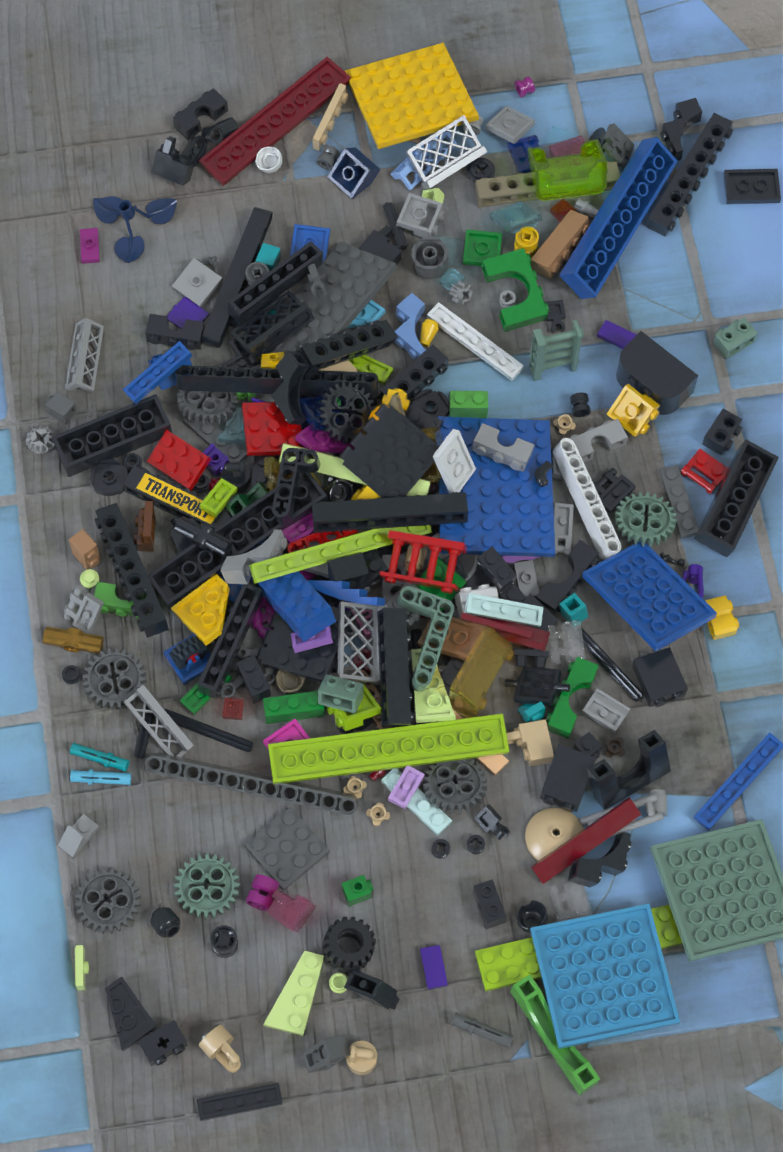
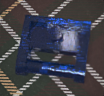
[507,135,550,174]

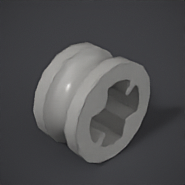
[499,290,516,308]

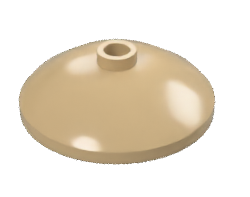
[525,808,584,861]

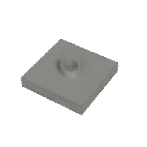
[486,106,535,144]
[172,258,223,307]

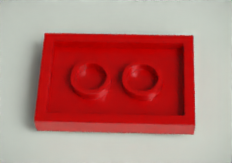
[147,430,212,491]

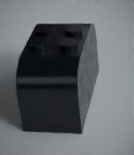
[616,331,698,415]

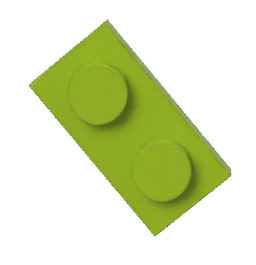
[200,478,237,518]

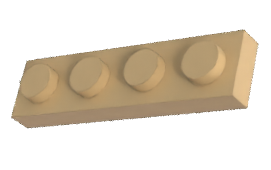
[313,84,348,151]

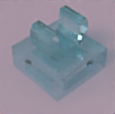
[439,268,465,290]

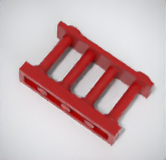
[380,530,467,594]

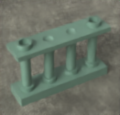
[529,320,584,381]

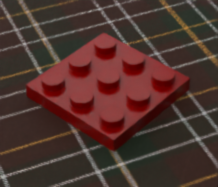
[242,402,304,456]

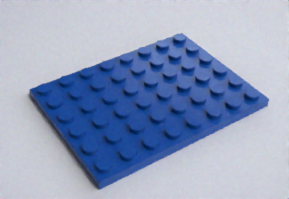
[437,416,555,557]

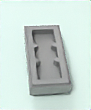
[514,560,539,598]

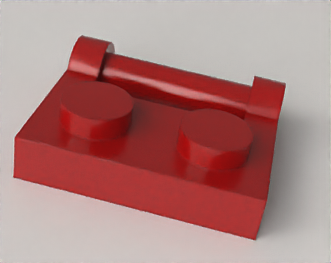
[680,449,728,495]

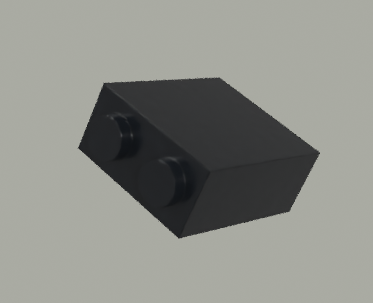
[632,647,688,707]

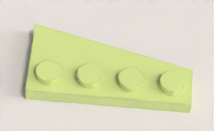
[411,649,456,723]
[263,951,324,1036]

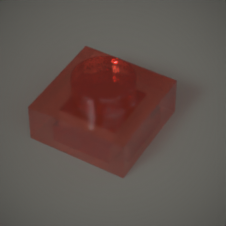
[550,198,576,222]
[222,698,244,720]

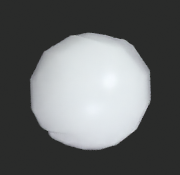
[255,146,282,174]

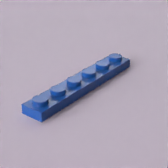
[694,732,783,831]

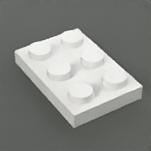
[433,429,476,494]

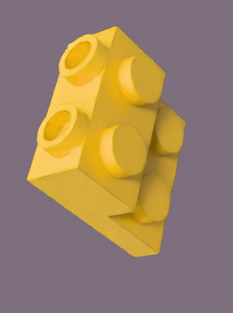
[607,384,660,437]

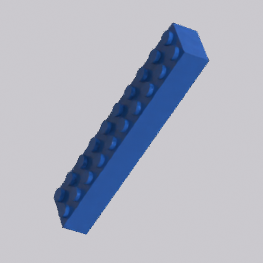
[559,137,678,299]

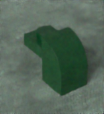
[225,482,269,517]

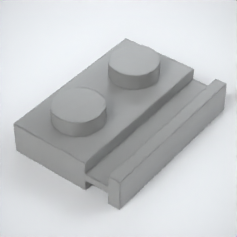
[582,688,631,733]

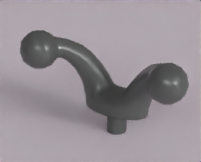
[196,256,219,274]

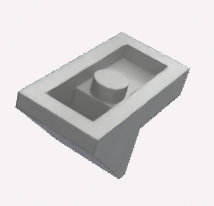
[58,814,99,858]

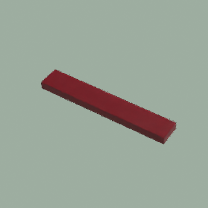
[531,797,642,884]

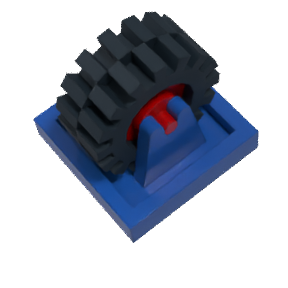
[163,634,211,685]

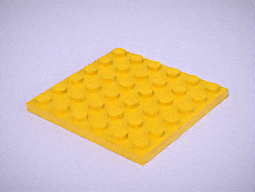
[345,42,479,149]

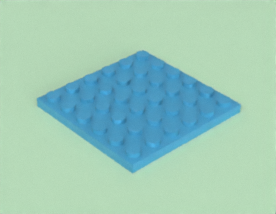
[530,904,680,1049]

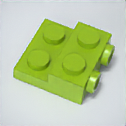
[326,683,381,731]

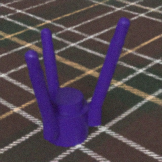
[682,564,704,598]

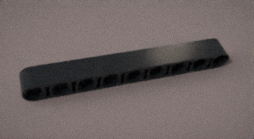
[201,207,273,348]

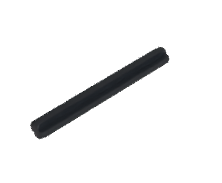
[573,627,644,702]
[164,709,253,752]

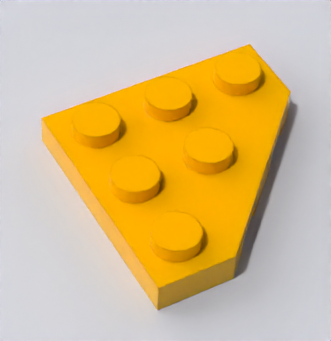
[171,574,229,646]

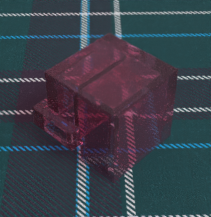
[266,889,316,933]

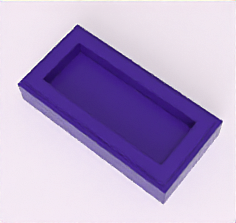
[597,320,637,349]
[420,945,448,990]

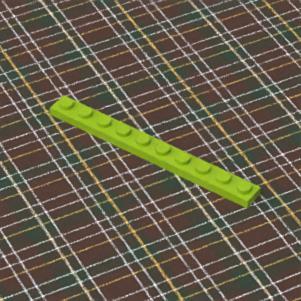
[249,525,432,584]

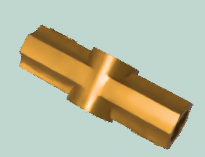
[43,626,104,654]

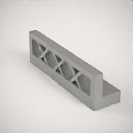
[65,318,104,393]
[123,685,194,763]

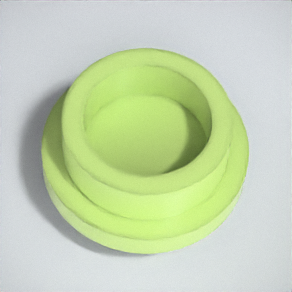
[80,569,99,588]
[329,973,348,994]

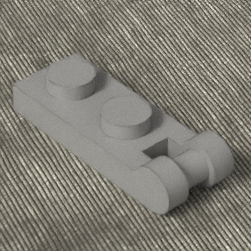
[554,503,574,556]

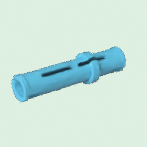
[70,769,131,785]

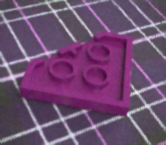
[295,411,355,453]

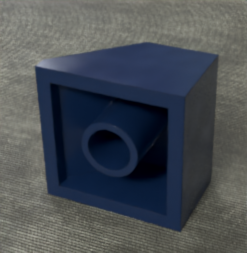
[327,147,381,199]

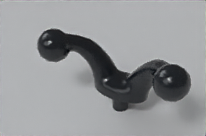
[660,552,685,566]

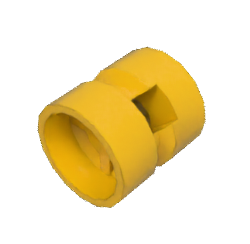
[514,226,539,258]

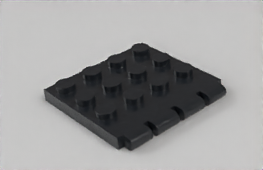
[340,403,440,498]
[256,606,353,682]

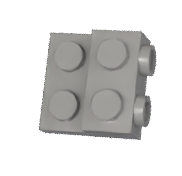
[397,193,445,238]

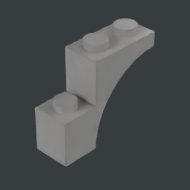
[221,530,287,584]

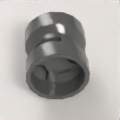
[316,145,340,170]

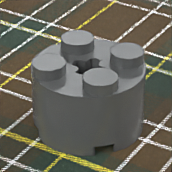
[412,236,449,279]

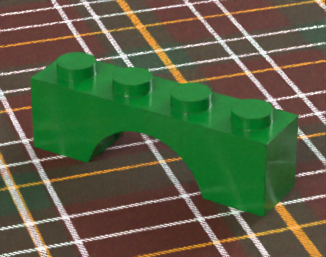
[546,657,599,740]

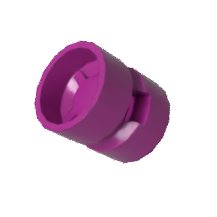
[245,874,280,911]

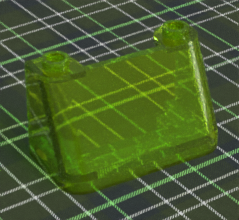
[527,139,607,201]

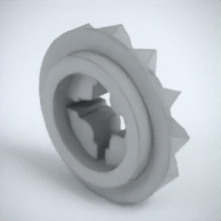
[25,425,55,454]

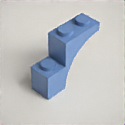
[394,293,426,360]

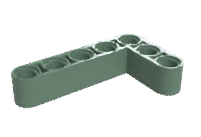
[397,586,454,692]

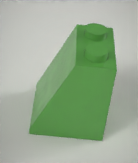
[449,391,488,418]

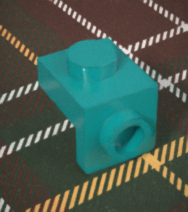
[518,702,545,723]

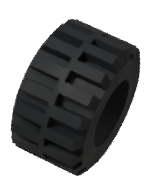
[322,917,376,973]

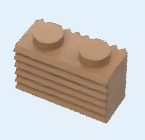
[69,529,100,570]

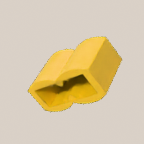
[705,595,739,640]

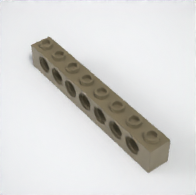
[475,161,620,208]

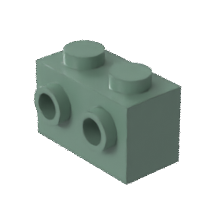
[713,317,758,359]
[318,674,364,713]

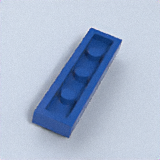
[123,341,192,404]

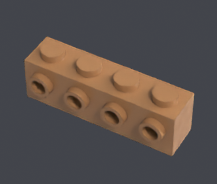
[531,210,590,279]

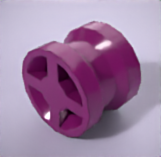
[515,76,535,98]

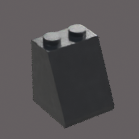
[540,744,596,812]

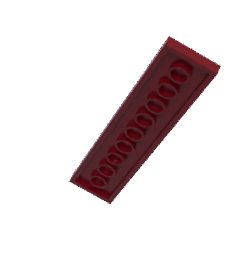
[199,57,351,186]

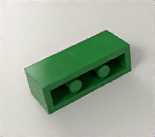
[263,691,325,725]

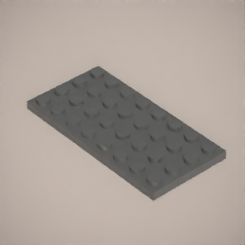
[264,242,398,355]

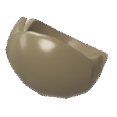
[276,671,305,694]

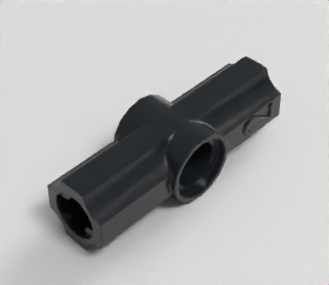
[174,516,233,557]

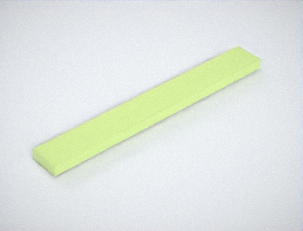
[279,443,431,496]

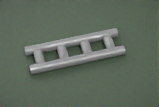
[580,793,664,837]

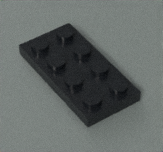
[310,549,389,607]

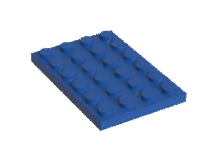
[582,542,717,652]

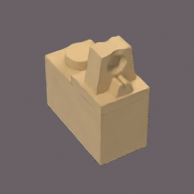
[506,719,554,766]

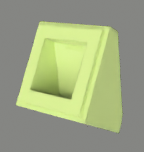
[422,188,444,203]

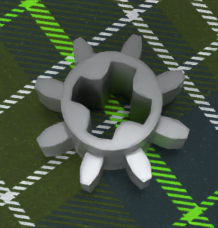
[449,280,473,305]

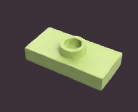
[75,945,89,991]

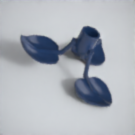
[93,196,177,263]

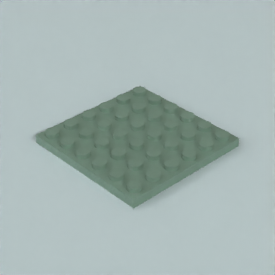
[650,819,783,962]

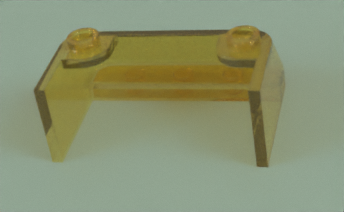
[449,625,515,718]

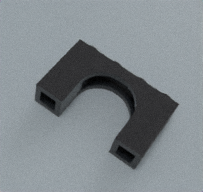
[588,730,671,810]

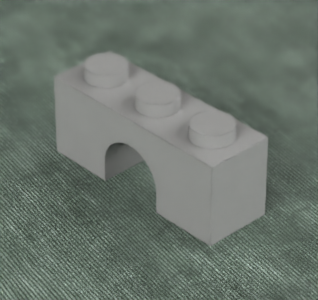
[569,419,628,463]
[472,423,535,472]

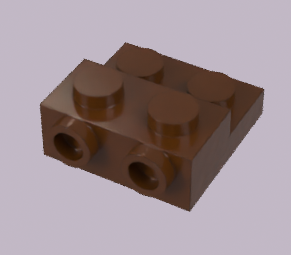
[134,501,156,552]

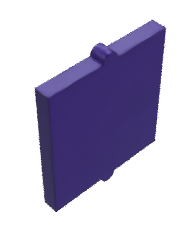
[167,296,209,329]

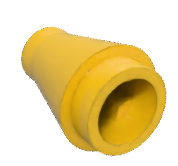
[419,319,439,348]

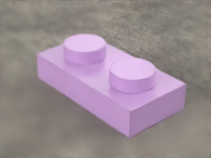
[388,766,425,809]

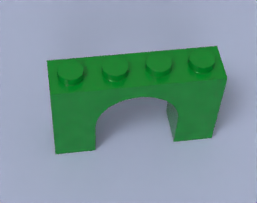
[481,248,549,332]

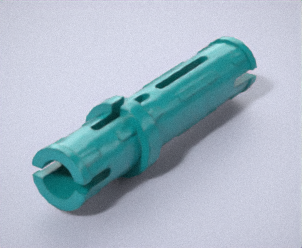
[70,742,130,772]

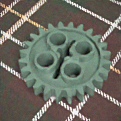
[614,492,677,547]
[174,853,240,919]

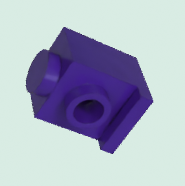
[202,443,229,477]

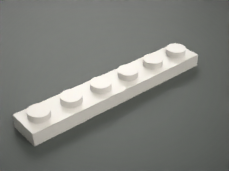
[427,302,524,381]

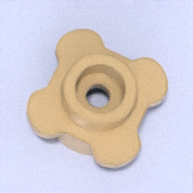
[553,414,576,435]
[344,776,367,799]
[366,803,390,826]

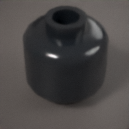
[150,907,181,938]

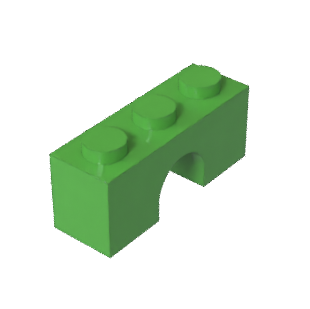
[94,582,149,619]

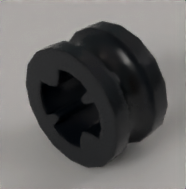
[467,835,485,855]
[431,839,450,859]

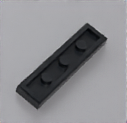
[197,1083,283,1121]

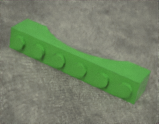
[510,975,600,1096]

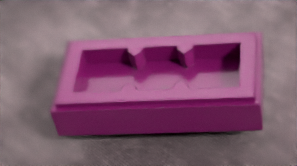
[80,228,100,264]

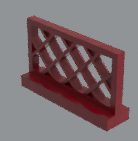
[461,613,550,652]

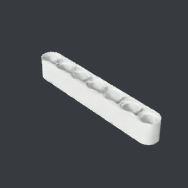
[552,438,621,560]

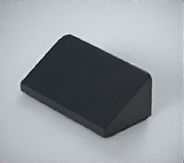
[327,552,369,582]

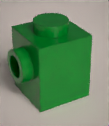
[341,875,374,907]

